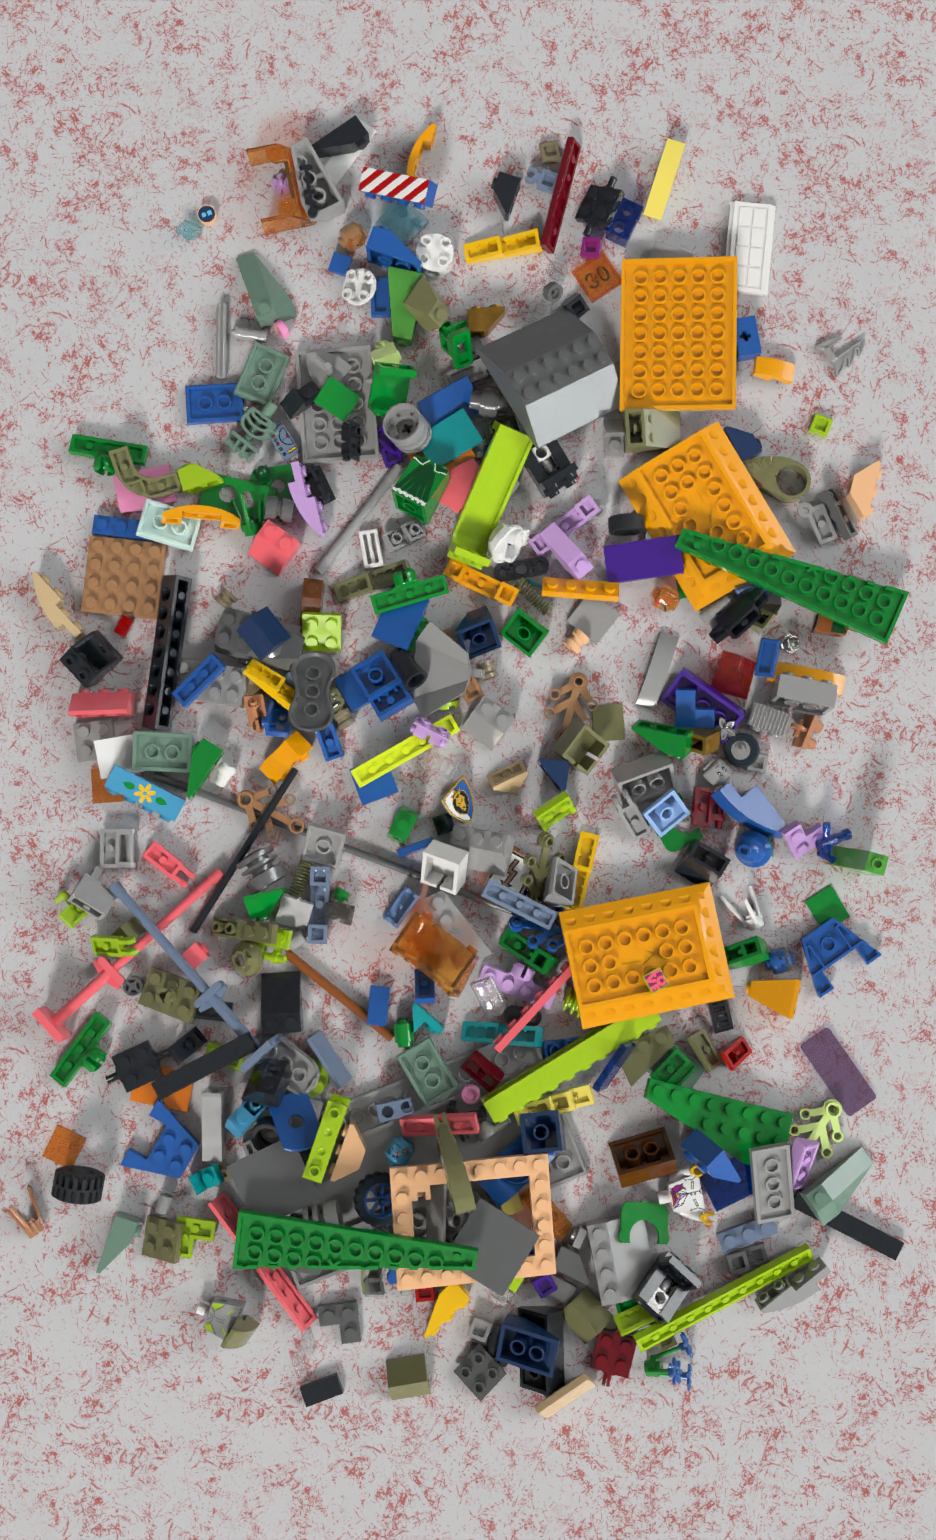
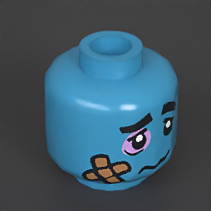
[385,1136,414,1167]

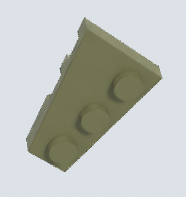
[614,1025,675,1087]

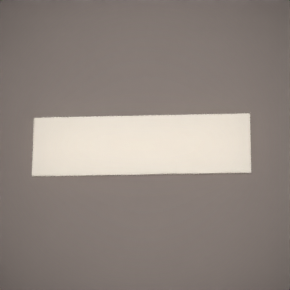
[324,119,377,186]

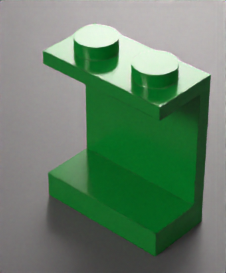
[368,361,417,416]

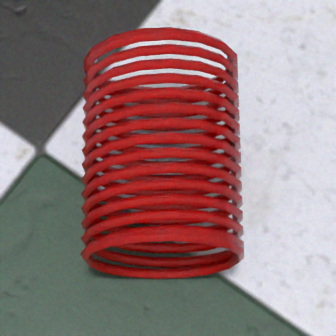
[113,614,135,638]

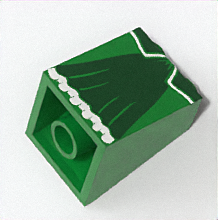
[391,454,450,525]

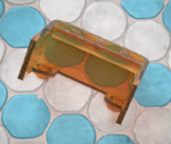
[246,143,317,235]

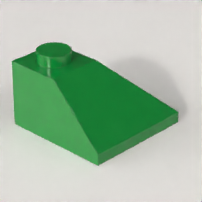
[243,887,287,921]

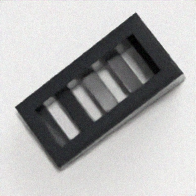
[706,999,734,1034]

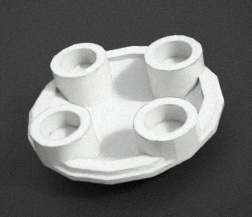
[342,268,376,306]

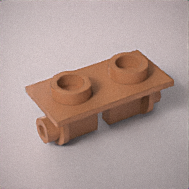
[243,694,267,733]

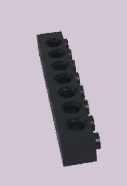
[142,575,192,731]

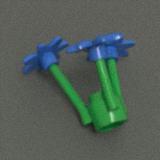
[644,1332,693,1391]

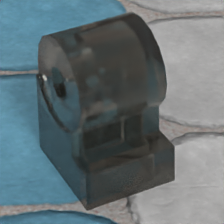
[323,901,355,925]

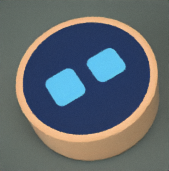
[197,205,217,226]

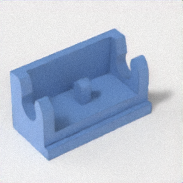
[382,885,420,928]

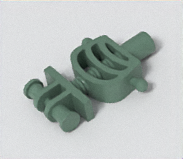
[225,400,279,463]

